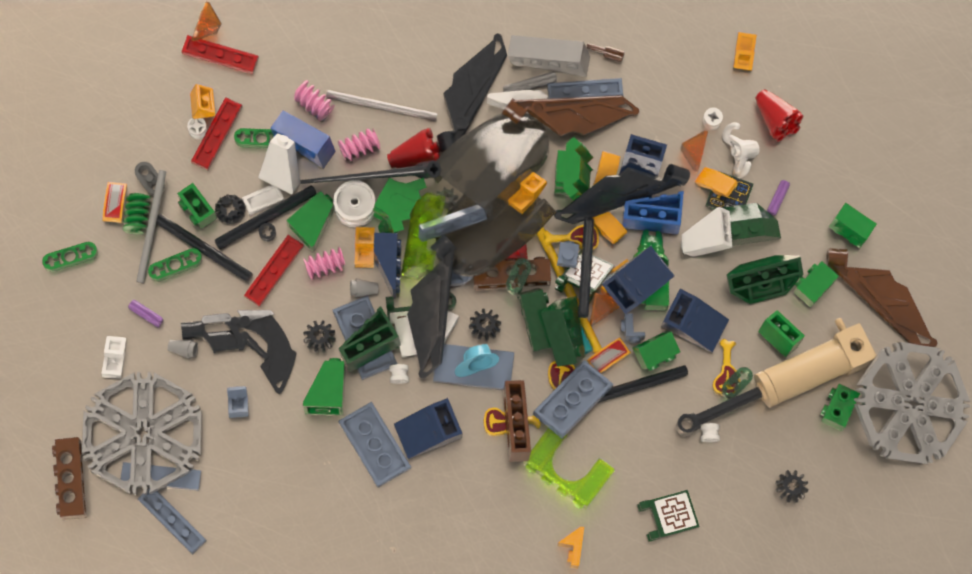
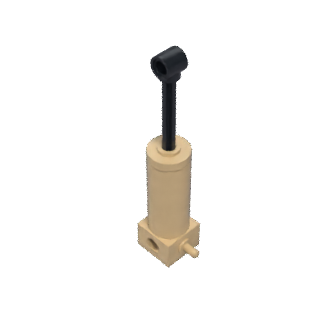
[676,318,877,437]

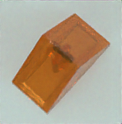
[191,1,222,41]
[680,131,708,172]
[590,293,620,326]

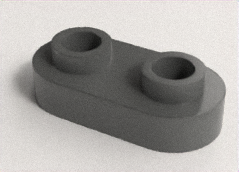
[135,162,165,196]

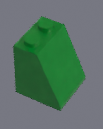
[303,358,345,415]

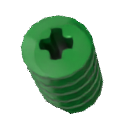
[122,193,151,235]

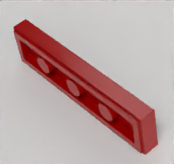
[181,35,259,74]
[191,97,243,171]
[244,235,304,307]

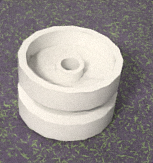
[333,180,376,228]

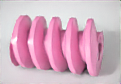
[294,80,335,121]
[338,129,380,161]
[303,247,345,280]

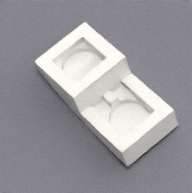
[101,336,126,379]

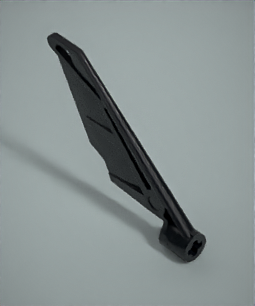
[436,33,507,155]
[300,160,441,184]
[553,164,690,224]
[407,234,457,379]

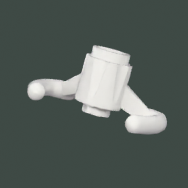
[722,123,759,179]

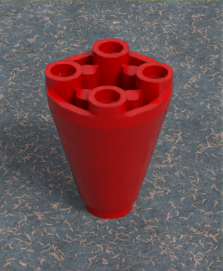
[755,89,804,142]
[387,128,442,168]

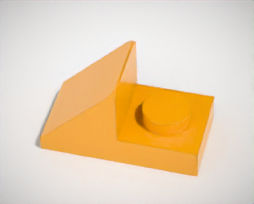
[557,526,584,569]

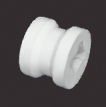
[703,108,723,130]
[187,118,208,139]
[389,364,409,384]
[700,423,720,442]

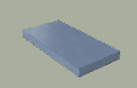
[332,295,397,380]
[433,344,514,390]
[533,360,613,439]
[338,401,411,488]

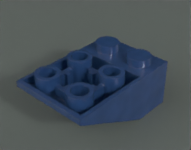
[619,134,667,199]
[374,233,402,299]
[602,246,675,314]
[661,288,729,353]
[394,398,463,460]

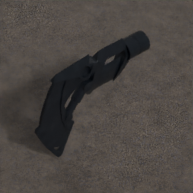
[181,310,297,394]

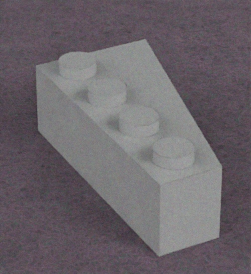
[507,35,590,77]

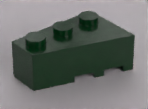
[516,288,551,351]
[541,296,585,367]
[338,306,401,372]

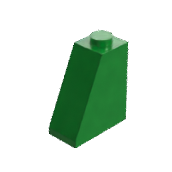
[286,191,334,253]

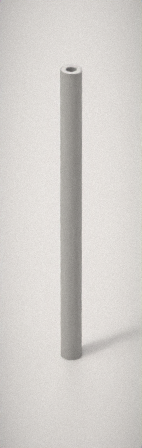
[326,90,437,121]
[136,170,166,283]

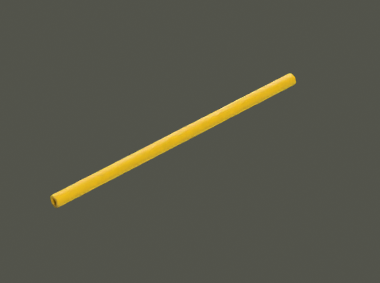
[505,165,602,354]

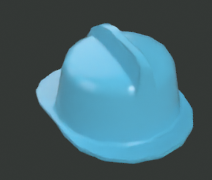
[454,344,499,377]

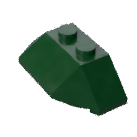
[722,203,781,246]
[726,255,804,304]

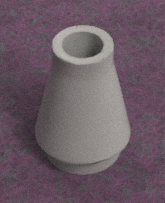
[350,278,379,297]
[168,340,198,359]

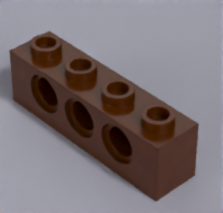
[473,257,551,290]
[503,380,531,462]
[52,437,87,520]

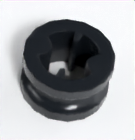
[259,223,276,242]

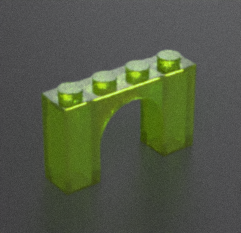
[401,192,445,280]
[523,428,615,510]

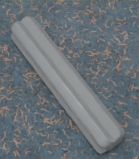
[503,71,557,92]

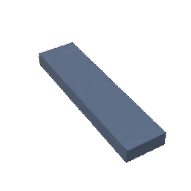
[547,78,624,99]
[419,201,491,242]
[120,462,201,491]
[138,487,207,555]

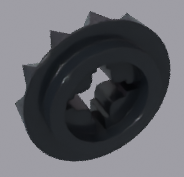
[215,194,245,224]

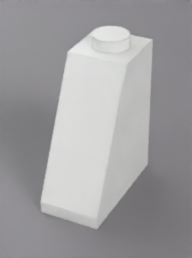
[258,134,300,194]
[681,207,732,257]

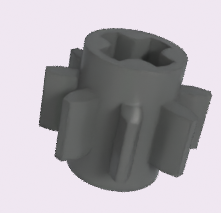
[435,187,458,212]

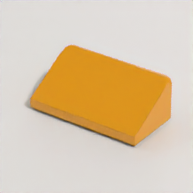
[190,84,215,119]

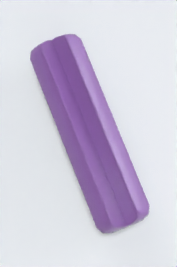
[767,180,790,216]
[128,300,163,327]

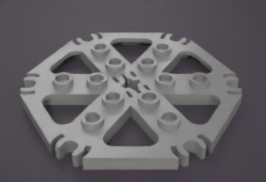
[854,342,970,464]
[82,372,202,495]

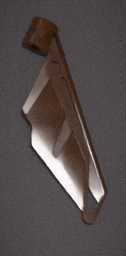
[502,96,639,137]
[826,248,938,347]

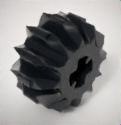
[469,308,501,342]
[303,320,336,353]
[775,470,809,503]

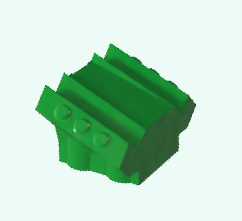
[554,137,594,201]
[373,178,427,233]

